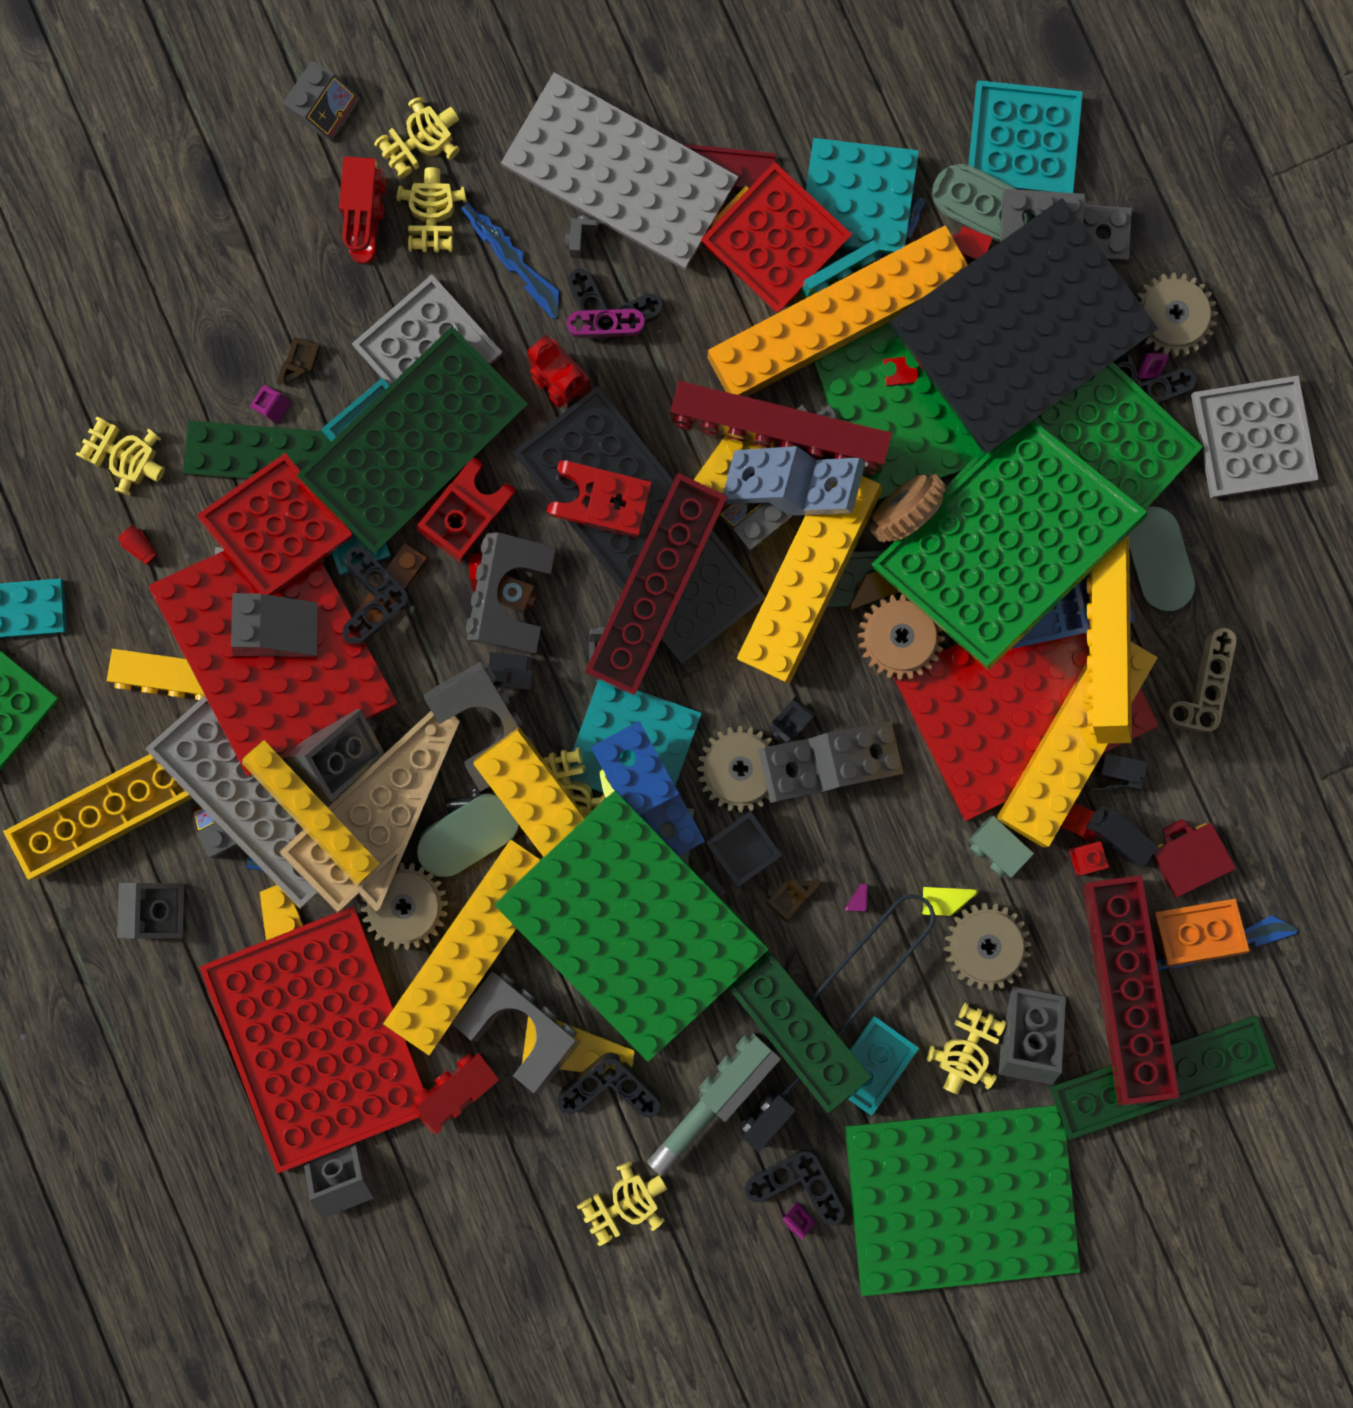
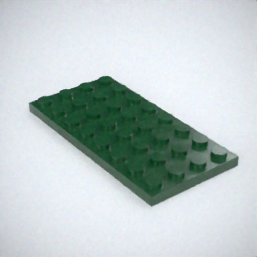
[296,326,528,554]

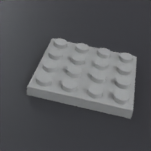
[352,275,503,385]
[1191,376,1319,499]

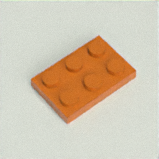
[1153,899,1250,967]

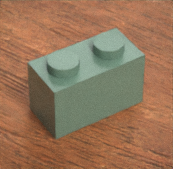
[967,816,1034,878]

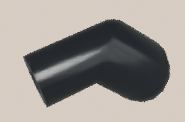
[446,787,485,812]

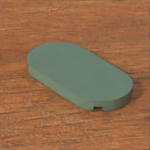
[932,164,1033,242]
[1129,506,1195,612]
[417,794,519,877]

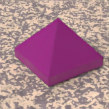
[1137,353,1169,379]
[783,1202,815,1240]

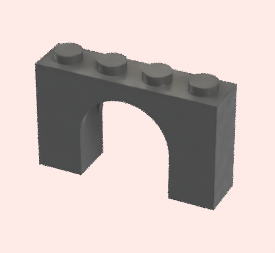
[466,532,556,654]
[423,662,537,791]
[451,971,581,1094]

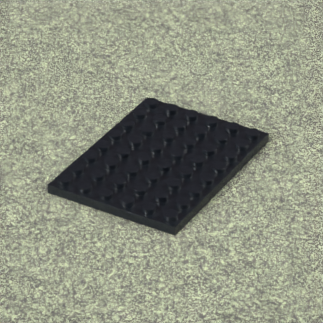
[888,198,1159,455]

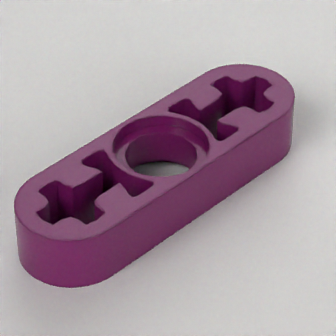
[567,309,645,338]

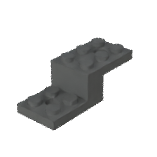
[1000,189,1132,263]
[758,721,904,803]

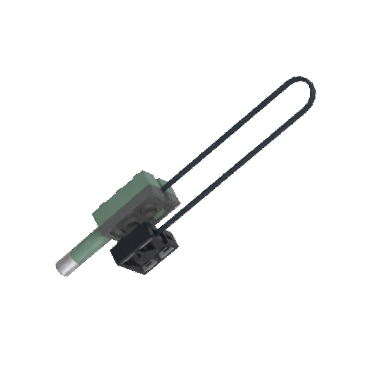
[647,894,935,1176]

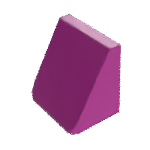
[250,385,291,424]
[844,884,868,911]

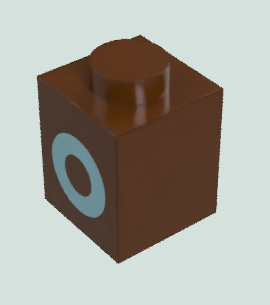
[497,575,538,615]

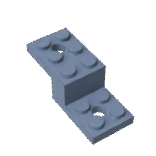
[723,446,865,515]

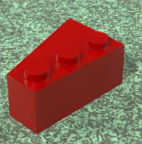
[410,1053,499,1134]

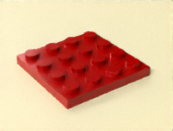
[701,162,852,313]
[197,453,353,595]

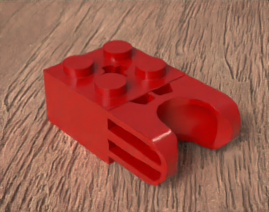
[339,156,387,264]
[527,335,592,410]
[417,457,516,564]
[546,461,651,538]

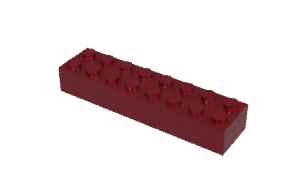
[670,380,892,476]
[584,473,728,696]
[1082,875,1179,1105]

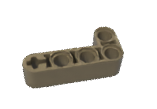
[1163,628,1236,733]

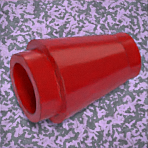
[118,525,158,565]

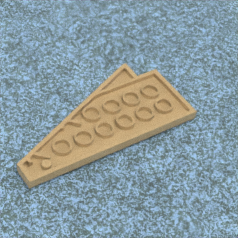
[280,711,460,913]

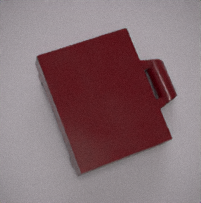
[1152,819,1236,899]

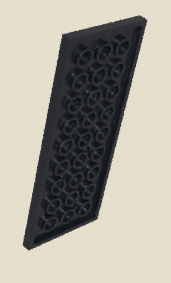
[513,386,766,665]

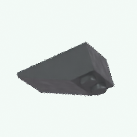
[231,593,318,657]
[285,709,385,802]
[999,986,1066,1085]

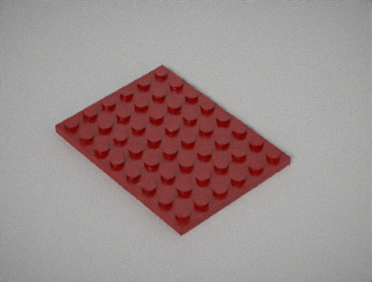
[148,551,397,778]
[893,633,1159,821]
[199,906,425,1174]

